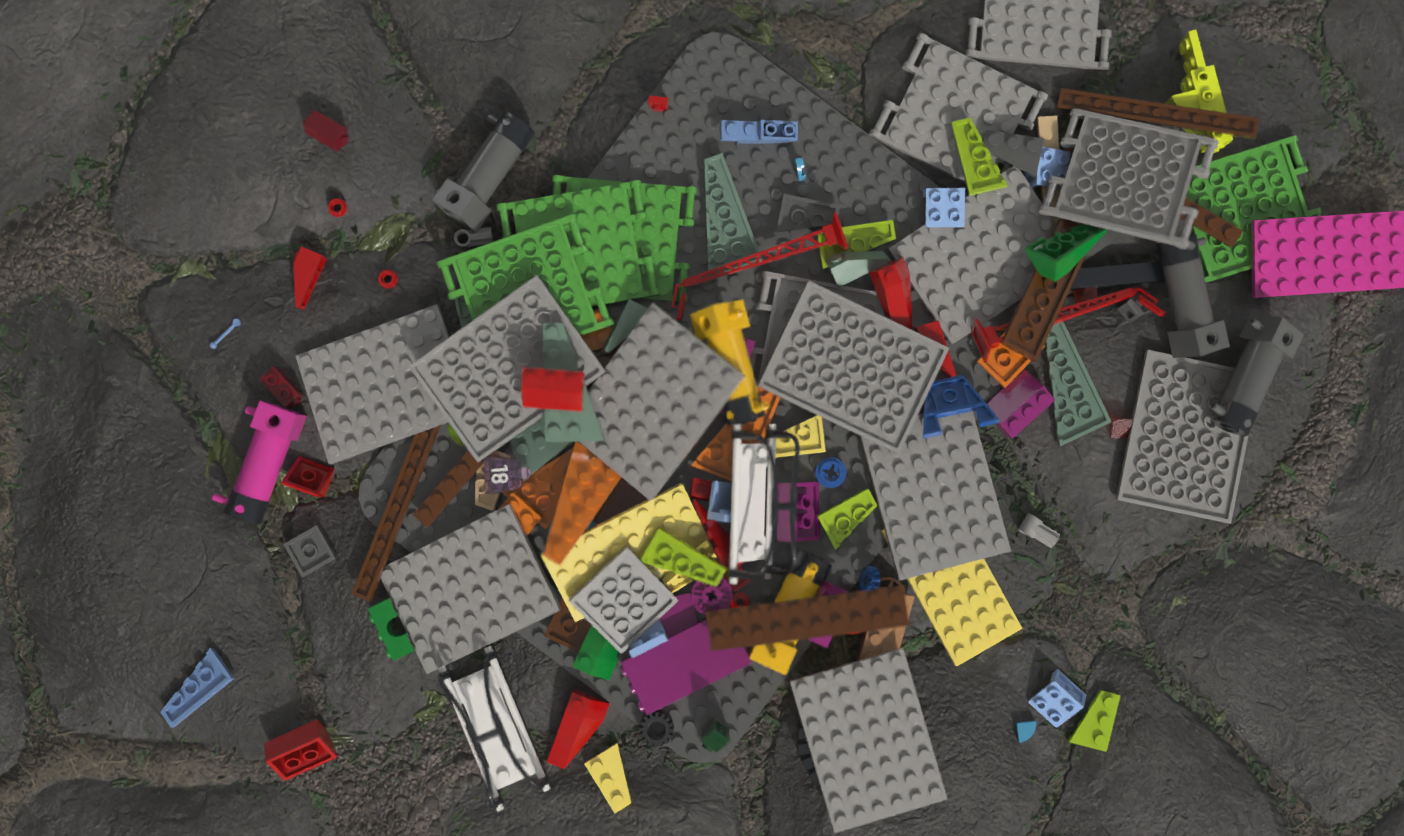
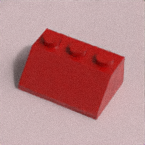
[521,368,585,412]
[264,720,337,781]

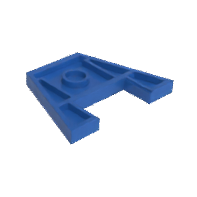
[922,375,999,439]

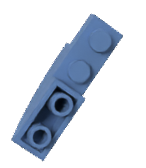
[720,120,798,144]

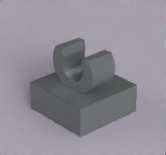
[1117,298,1144,323]

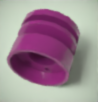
[691,577,732,615]

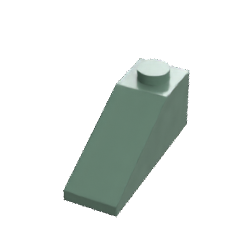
[825,251,891,288]
[601,299,648,354]

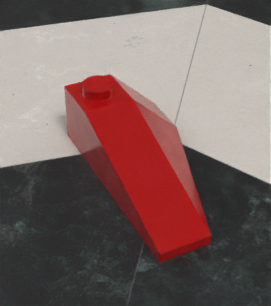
[869,257,913,330]
[692,499,744,573]
[547,689,610,769]

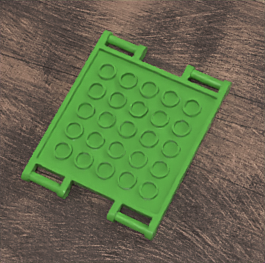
[1186,135,1322,283]
[552,175,697,303]
[497,180,660,307]
[437,214,614,336]

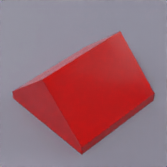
[281,456,335,497]

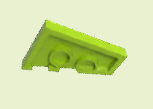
[816,488,877,550]
[1067,690,1120,752]

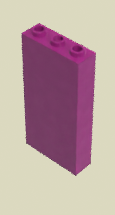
[620,618,752,715]

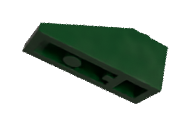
[700,719,730,752]

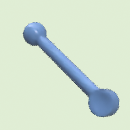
[209,318,241,349]

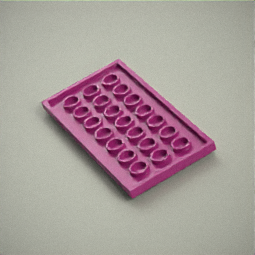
[1251,211,1404,298]

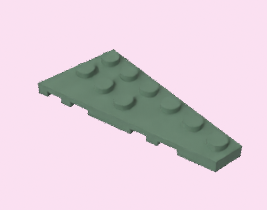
[704,153,762,277]
[1045,322,1112,447]
[543,323,605,442]
[509,416,575,482]

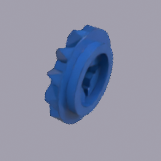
[816,457,846,488]
[858,566,880,591]

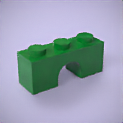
[368,598,416,661]

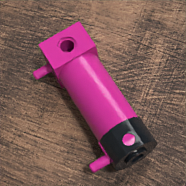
[212,401,307,524]

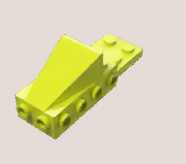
[1165,30,1233,153]

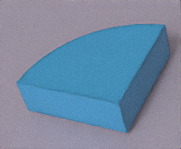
[794,158,806,181]
[1016,720,1036,743]

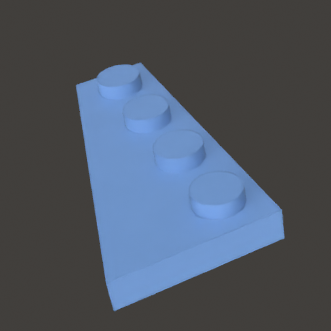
[161,648,235,728]

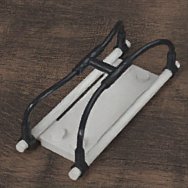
[727,424,800,584]
[438,645,551,812]

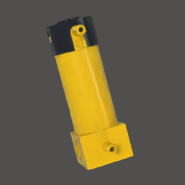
[690,300,769,426]
[748,549,833,675]

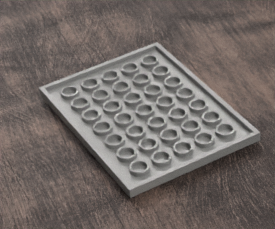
[888,166,1056,345]
[409,275,606,462]
[758,281,949,454]
[579,303,746,501]
[296,304,449,464]
[1116,350,1248,524]
[860,411,1011,581]
[381,504,562,674]
[790,647,947,833]

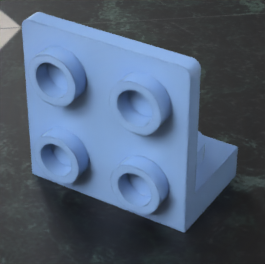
[1023,147,1070,189]
[923,188,965,227]
[707,481,732,523]
[629,619,668,658]
[1029,669,1086,727]

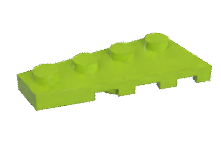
[951,118,1008,196]
[817,220,896,270]
[640,528,727,586]

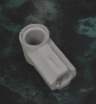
[454,227,493,249]
[1018,513,1060,548]

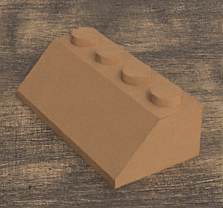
[856,586,915,661]

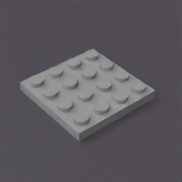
[568,546,678,654]

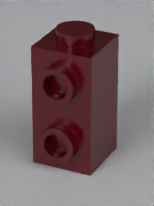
[303,110,349,152]
[259,366,304,408]

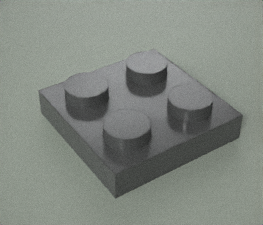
[283,525,337,578]

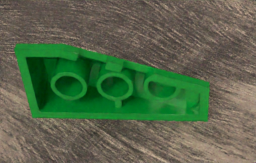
[1025,224,1107,282]
[572,625,618,680]

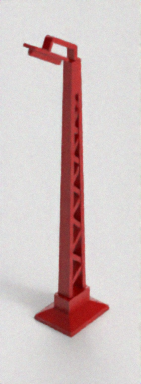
[671,212,848,321]
[971,287,1165,363]

